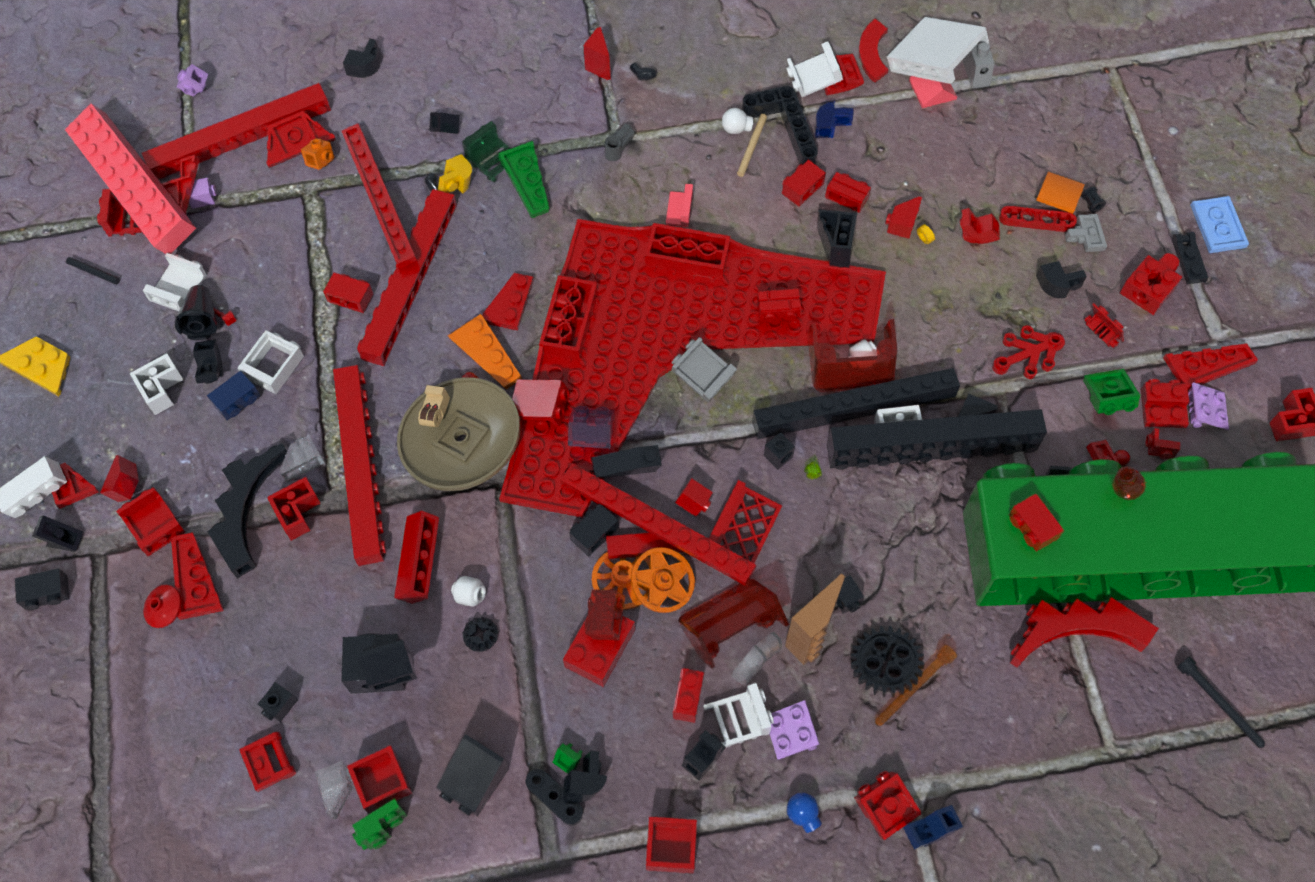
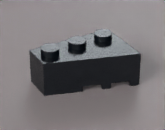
[817,209,857,268]

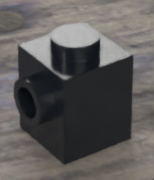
[257,682,298,722]

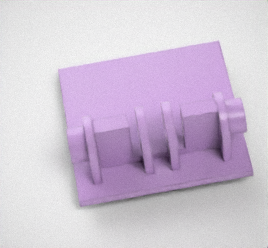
[1188,382,1229,430]
[770,700,819,760]

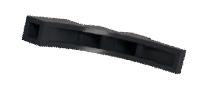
[207,443,291,579]

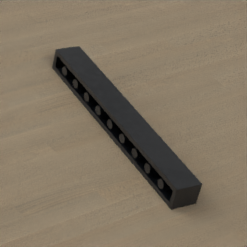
[752,368,960,440]

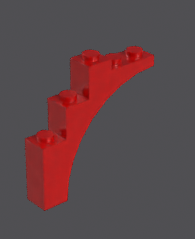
[1010,597,1159,668]

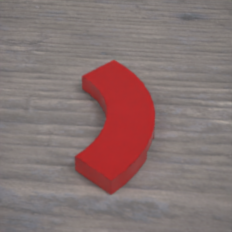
[859,19,888,83]

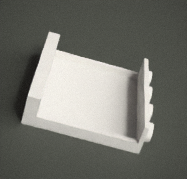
[887,17,989,84]

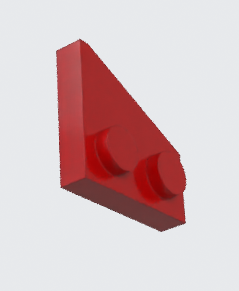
[52,463,99,509]

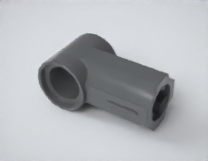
[605,124,635,161]

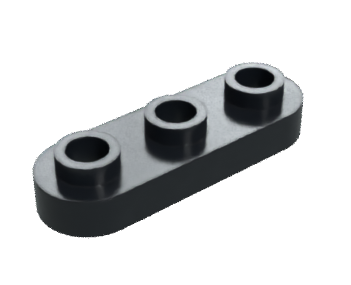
[525,769,583,826]

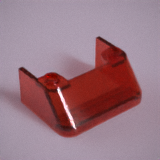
[807,319,897,392]
[678,579,789,669]

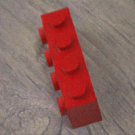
[394,511,439,604]

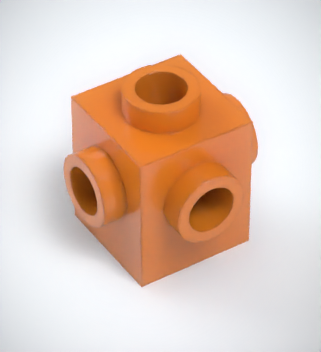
[301,138,335,170]

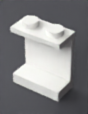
[786,41,843,97]
[142,253,207,311]

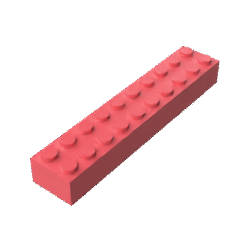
[65,103,196,254]

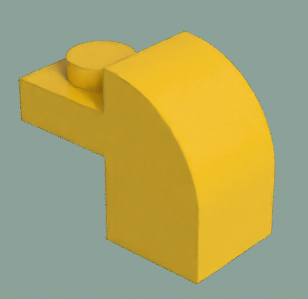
[438,154,472,193]

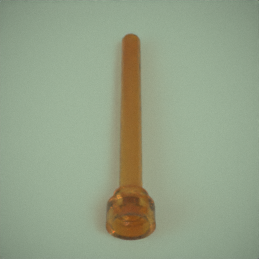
[875,644,957,726]

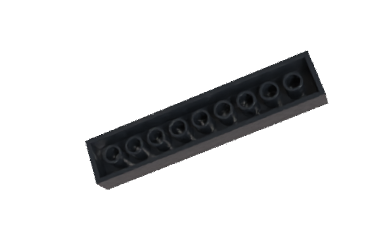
[827,409,1047,470]

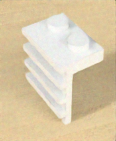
[703,683,774,748]

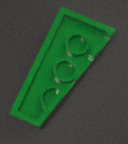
[498,141,549,219]

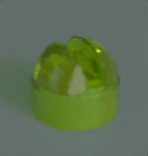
[804,461,822,480]

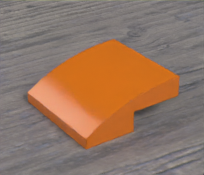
[1036,171,1085,214]

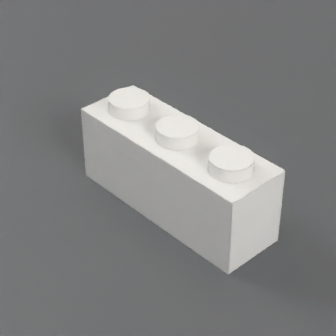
[0,456,67,518]

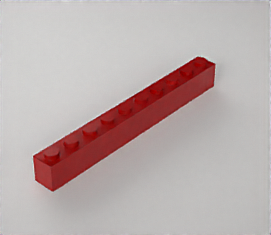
[142,83,331,179]
[357,189,457,366]
[333,365,387,566]

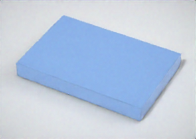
[1190,196,1249,253]

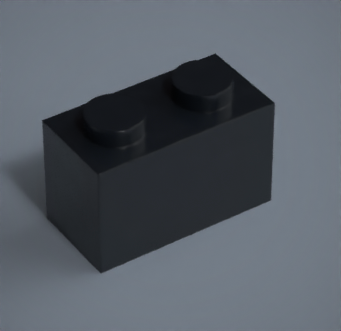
[569,504,619,557]
[15,568,69,610]

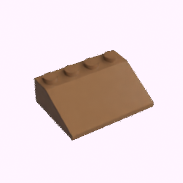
[785,573,845,665]

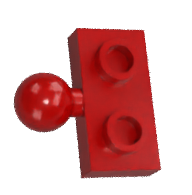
[1086,440,1130,472]

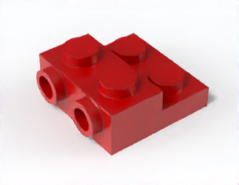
[1140,379,1189,428]
[854,771,922,840]

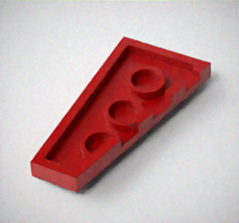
[1163,343,1258,390]

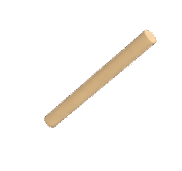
[737,114,767,177]

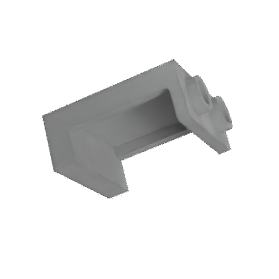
[672,337,737,403]

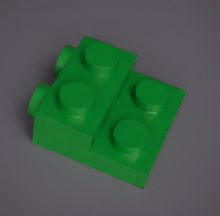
[1083,369,1140,415]
[352,799,407,850]

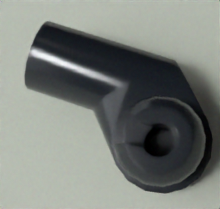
[630,62,657,81]

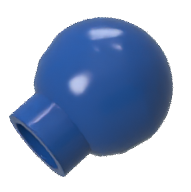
[786,793,822,833]

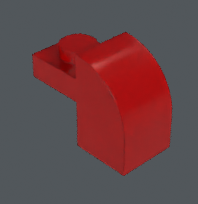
[960,208,1000,244]

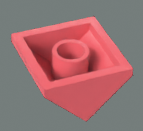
[909,76,957,108]

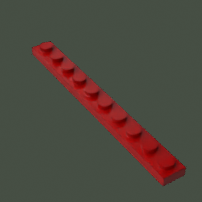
[341,123,417,269]
[561,463,756,586]

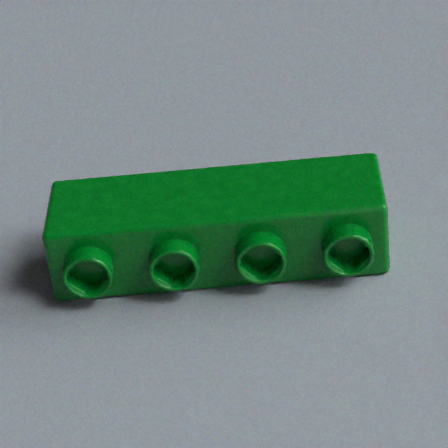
[963,452,1315,606]

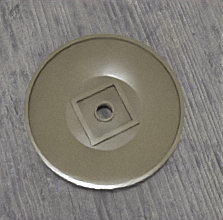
[397,377,521,491]

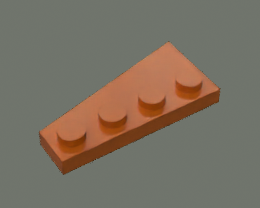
[448,314,523,389]

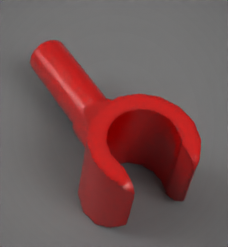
[214,308,237,326]

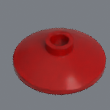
[143,585,181,628]

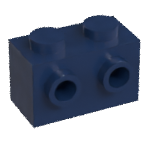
[207,370,260,421]

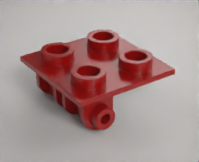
[1084,303,1124,348]

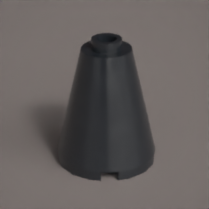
[175,285,217,340]

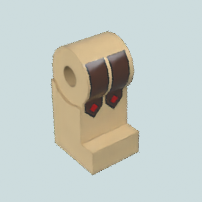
[418,385,450,428]

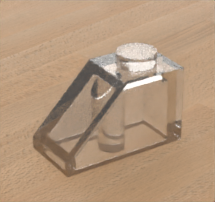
[280,435,324,483]
[314,761,353,820]

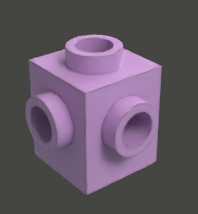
[176,64,208,97]

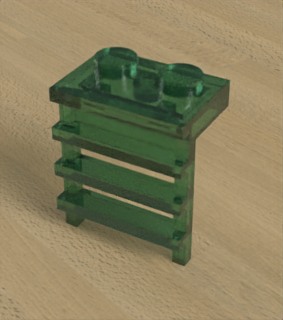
[462,121,511,183]

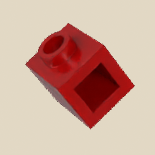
[675,478,713,517]

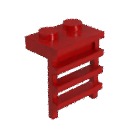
[97,189,144,237]

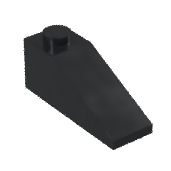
[591,445,662,478]

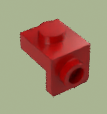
[1145,428,1180,459]

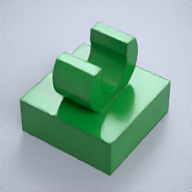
[552,743,583,774]

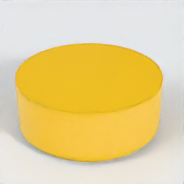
[917,224,935,244]

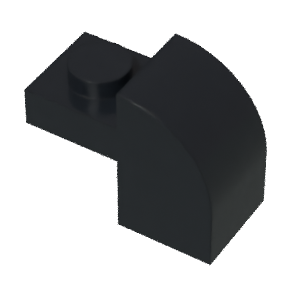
[343,38,380,78]
[1036,261,1087,298]
[193,339,223,384]
[682,730,726,781]
[563,750,607,803]

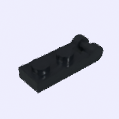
[1172,232,1209,284]

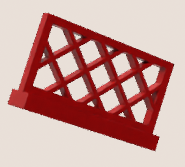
[709,480,782,563]

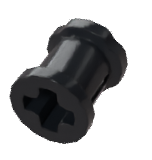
[1081,186,1106,213]

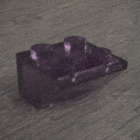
[568,406,614,449]

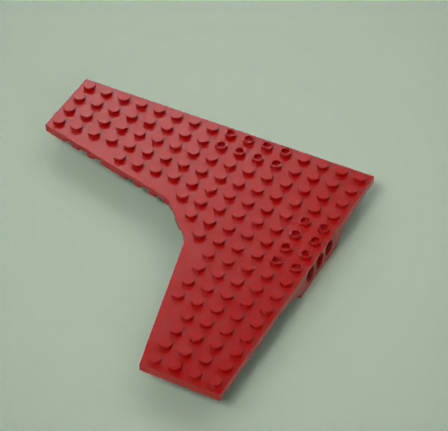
[499,219,886,518]

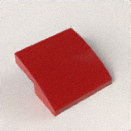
[824,54,864,95]

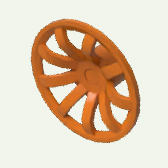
[591,552,650,610]

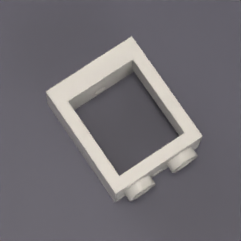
[237,330,304,394]

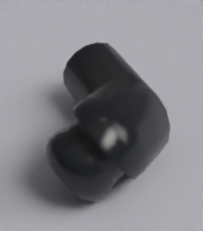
[424,173,438,192]

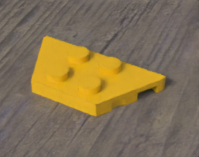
[0,336,71,397]

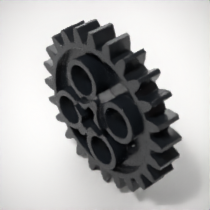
[850,626,925,697]

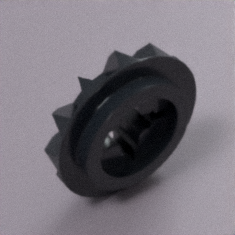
[462,616,498,652]

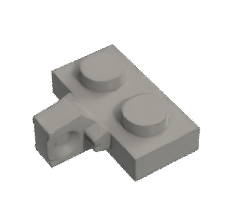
[1065,214,1107,252]

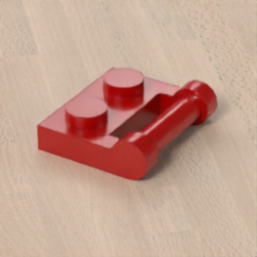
[239,731,296,792]

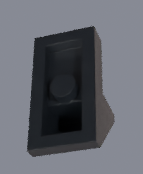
[32,515,83,552]

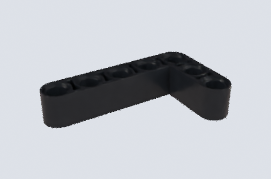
[742,86,818,165]

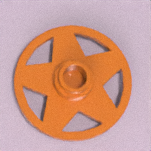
[631,548,695,613]

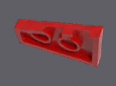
[482,273,534,331]

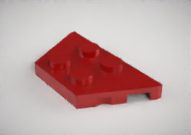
[267,111,336,168]

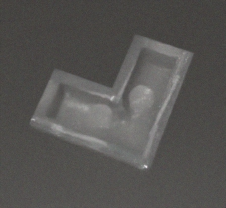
[731,632,782,685]

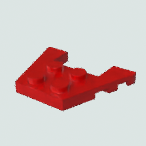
[161,155,200,214]

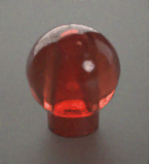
[1113,466,1146,500]

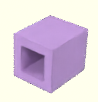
[189,178,217,209]

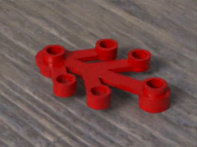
[992,325,1065,379]

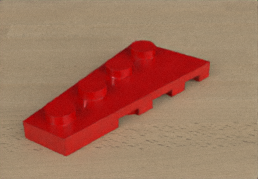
[171,532,224,620]

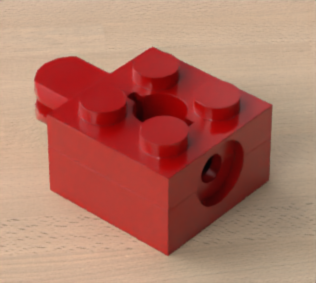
[1120,253,1182,316]

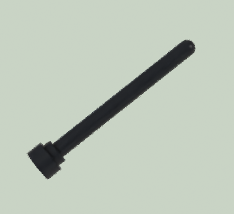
[1176,656,1265,748]

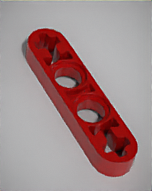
[999,206,1077,232]

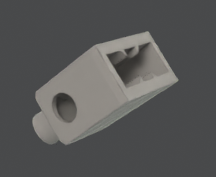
[963,42,994,89]

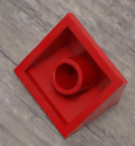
[583,27,611,80]

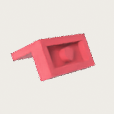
[666,184,693,227]

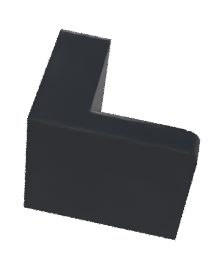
[429,112,460,134]

